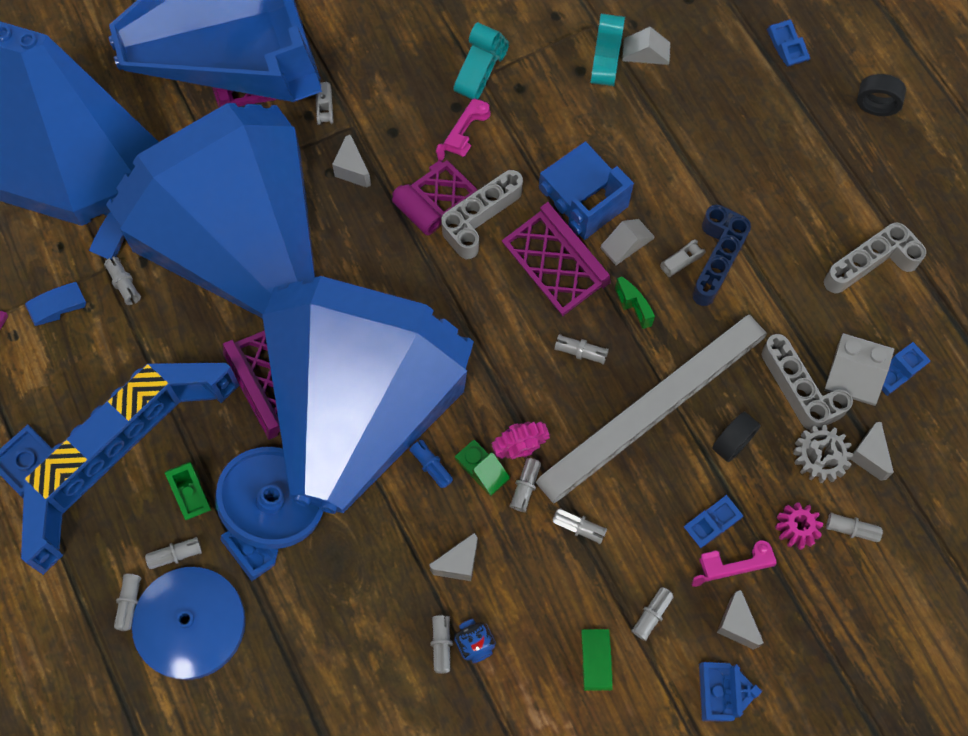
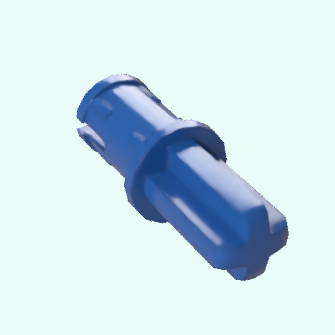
[410,440,453,488]

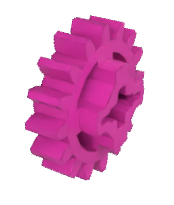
[492,422,550,459]

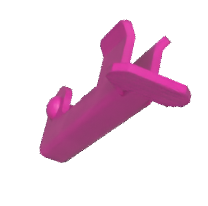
[436,99,491,161]
[692,541,777,587]

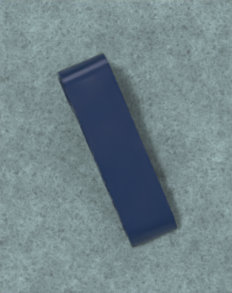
[692,205,751,306]

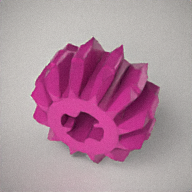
[775,502,823,550]

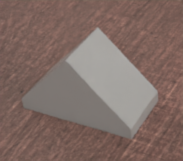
[622,27,670,65]
[332,135,371,187]
[600,219,655,265]
[850,422,894,481]
[429,533,477,581]
[717,590,764,649]

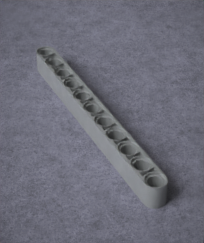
[536,315,767,503]

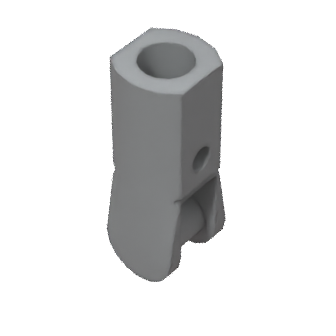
[315,82,333,125]
[661,239,706,277]

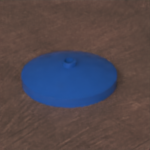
[215,447,323,549]
[132,567,245,680]

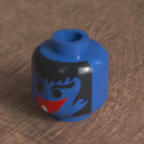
[454,619,496,664]

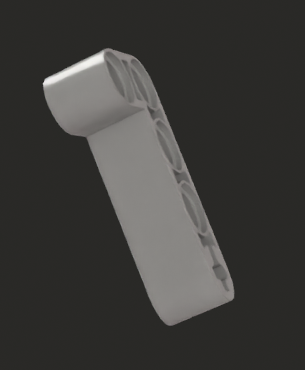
[441,170,523,259]
[824,223,926,293]
[761,334,853,430]

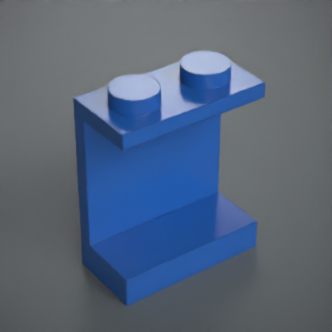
[539,141,612,218]
[568,166,634,240]

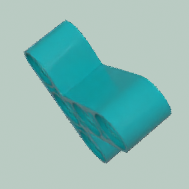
[591,13,625,86]
[454,22,509,100]

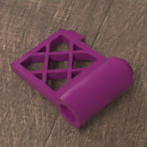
[392,160,478,235]

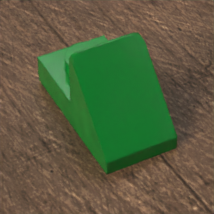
[455,440,510,497]
[165,461,211,520]

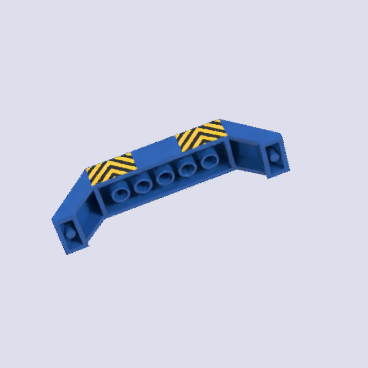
[21,363,239,575]

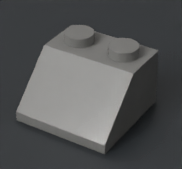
[824,333,895,406]

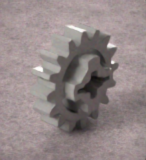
[793,425,853,483]

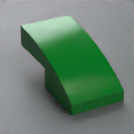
[615,277,655,329]
[581,629,612,691]

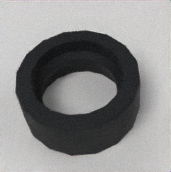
[857,74,907,116]
[712,411,761,462]

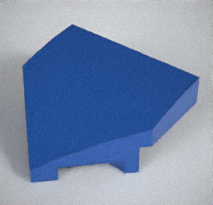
[220,531,278,581]
[699,662,762,722]

